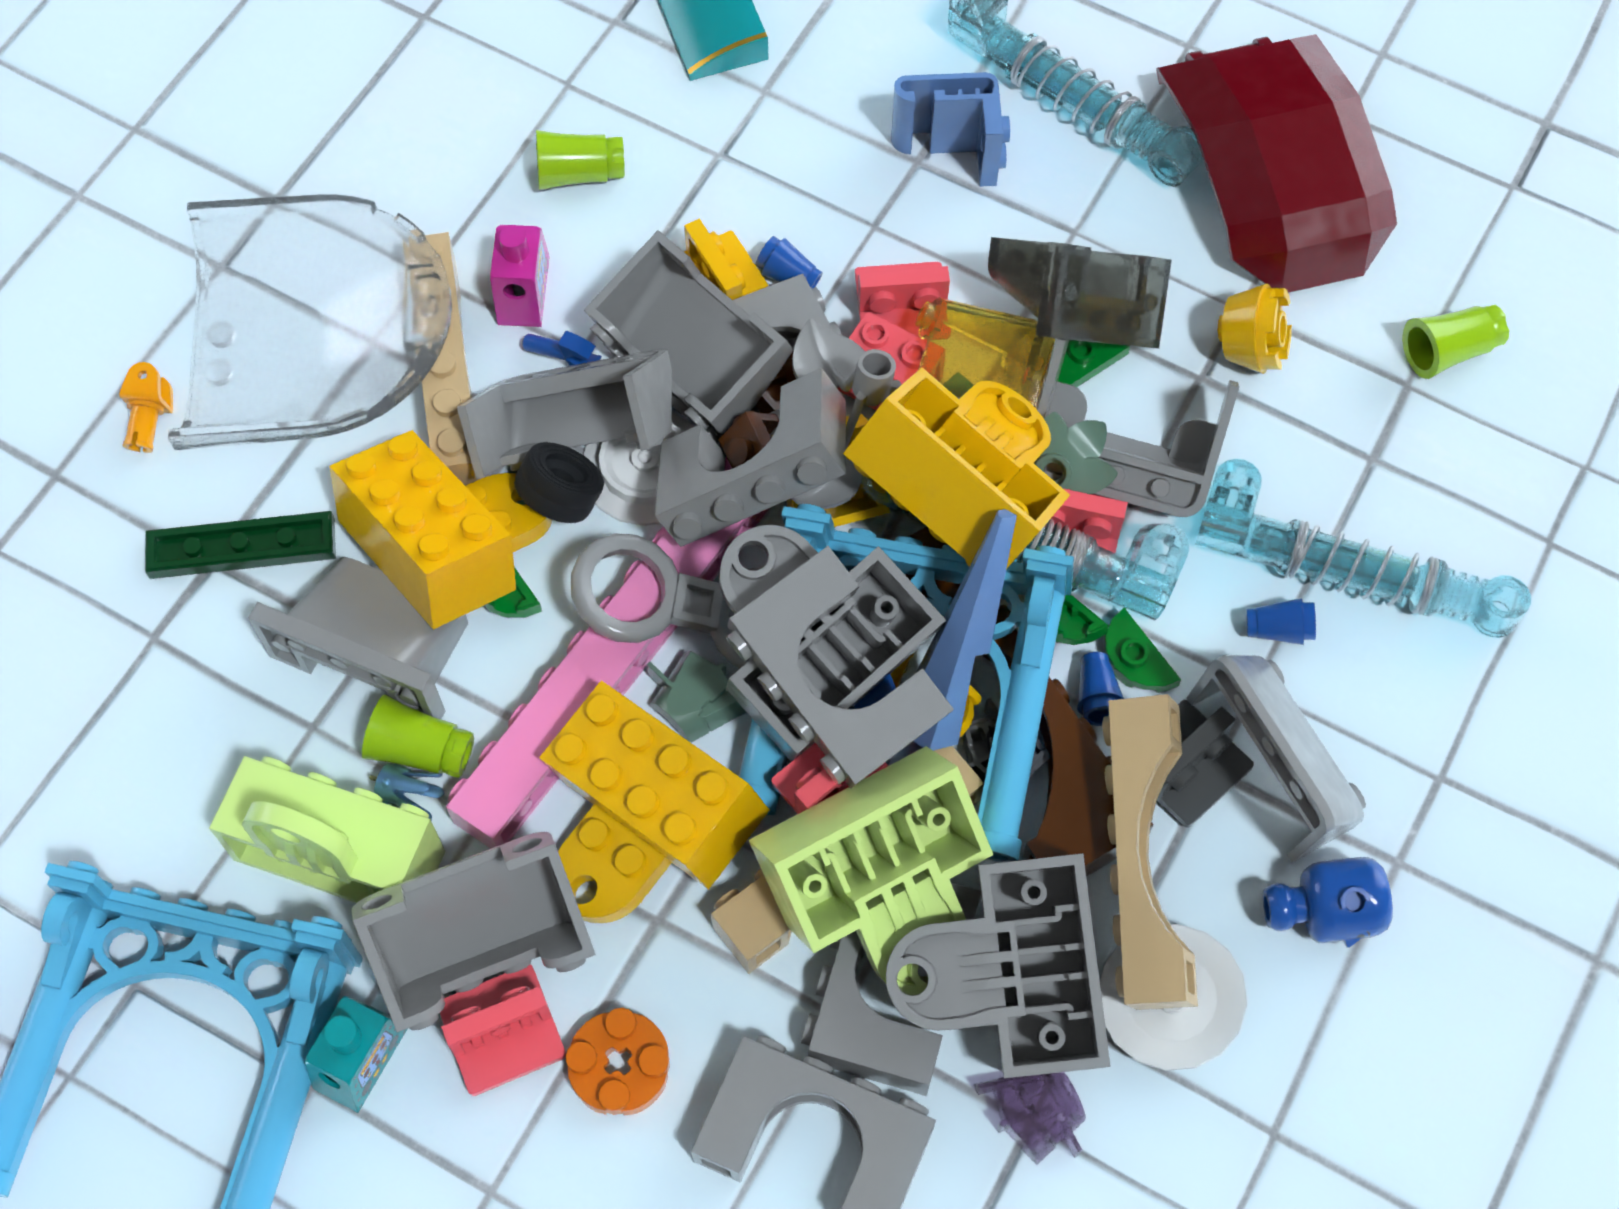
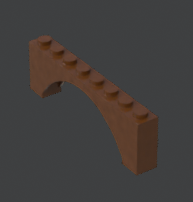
[848,526,1153,877]

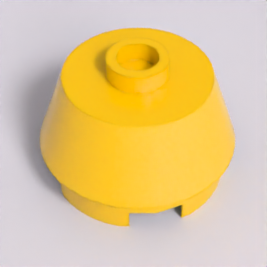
[1217,284,1292,374]

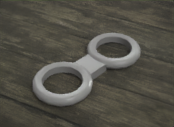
[571,533,759,669]

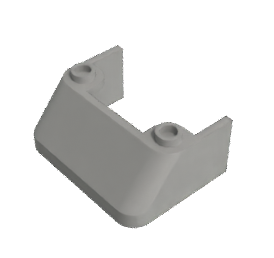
[1037,335,1239,517]
[457,349,672,479]

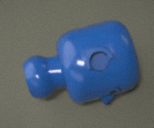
[1262,857,1393,948]

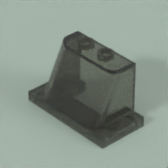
[988,237,1172,349]

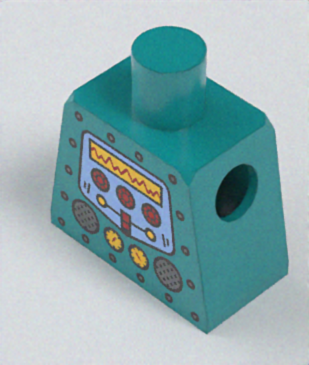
[305,996,407,1113]

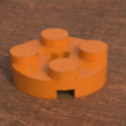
[566,1008,670,1116]

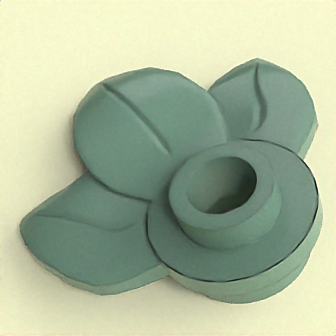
[1034,411,1118,494]

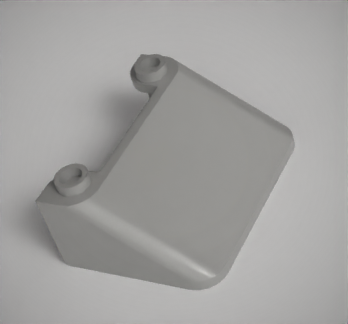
[1186,655,1366,863]

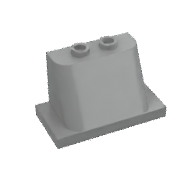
[248,557,468,719]

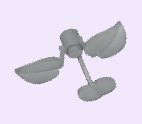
[791,318,960,509]

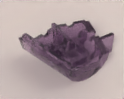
[973,1072,1086,1165]

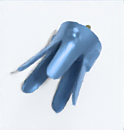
[369,763,445,821]

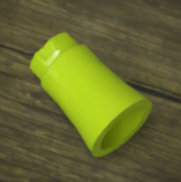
[536,130,625,191]
[1402,305,1510,379]
[362,694,475,778]

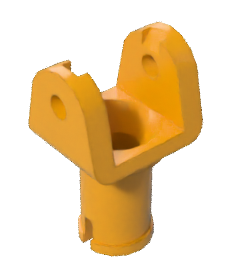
[119,362,173,453]

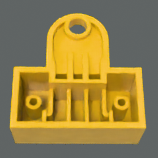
[843,368,1070,569]
[329,430,552,630]
[539,680,770,923]

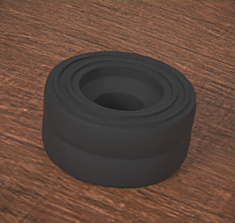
[514,442,604,523]

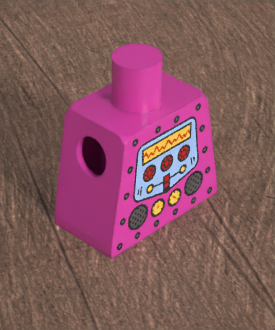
[490,225,550,327]

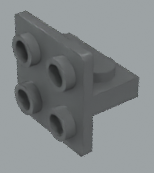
[1157,700,1254,828]

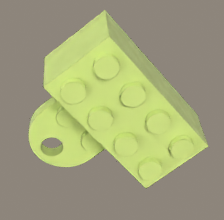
[749,746,994,995]
[209,756,445,903]

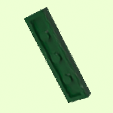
[145,511,336,579]

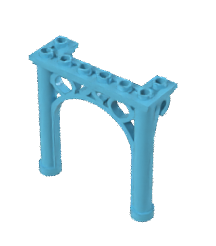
[739,504,1074,862]
[0,861,363,1209]

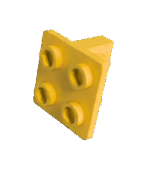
[684,218,769,300]

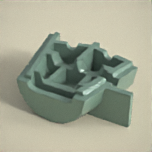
[647,651,746,743]

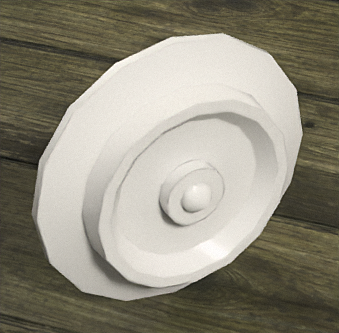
[584,412,695,526]
[1100,924,1247,1071]

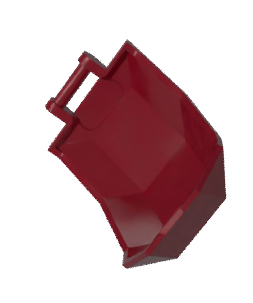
[1156,34,1397,293]

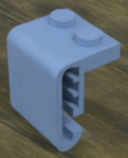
[891,72,1010,187]

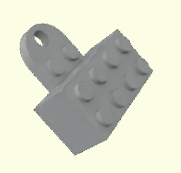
[719,525,946,762]
[886,853,1111,1078]

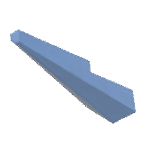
[914,509,1017,751]

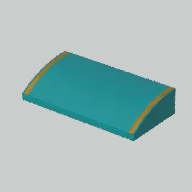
[658,0,769,81]

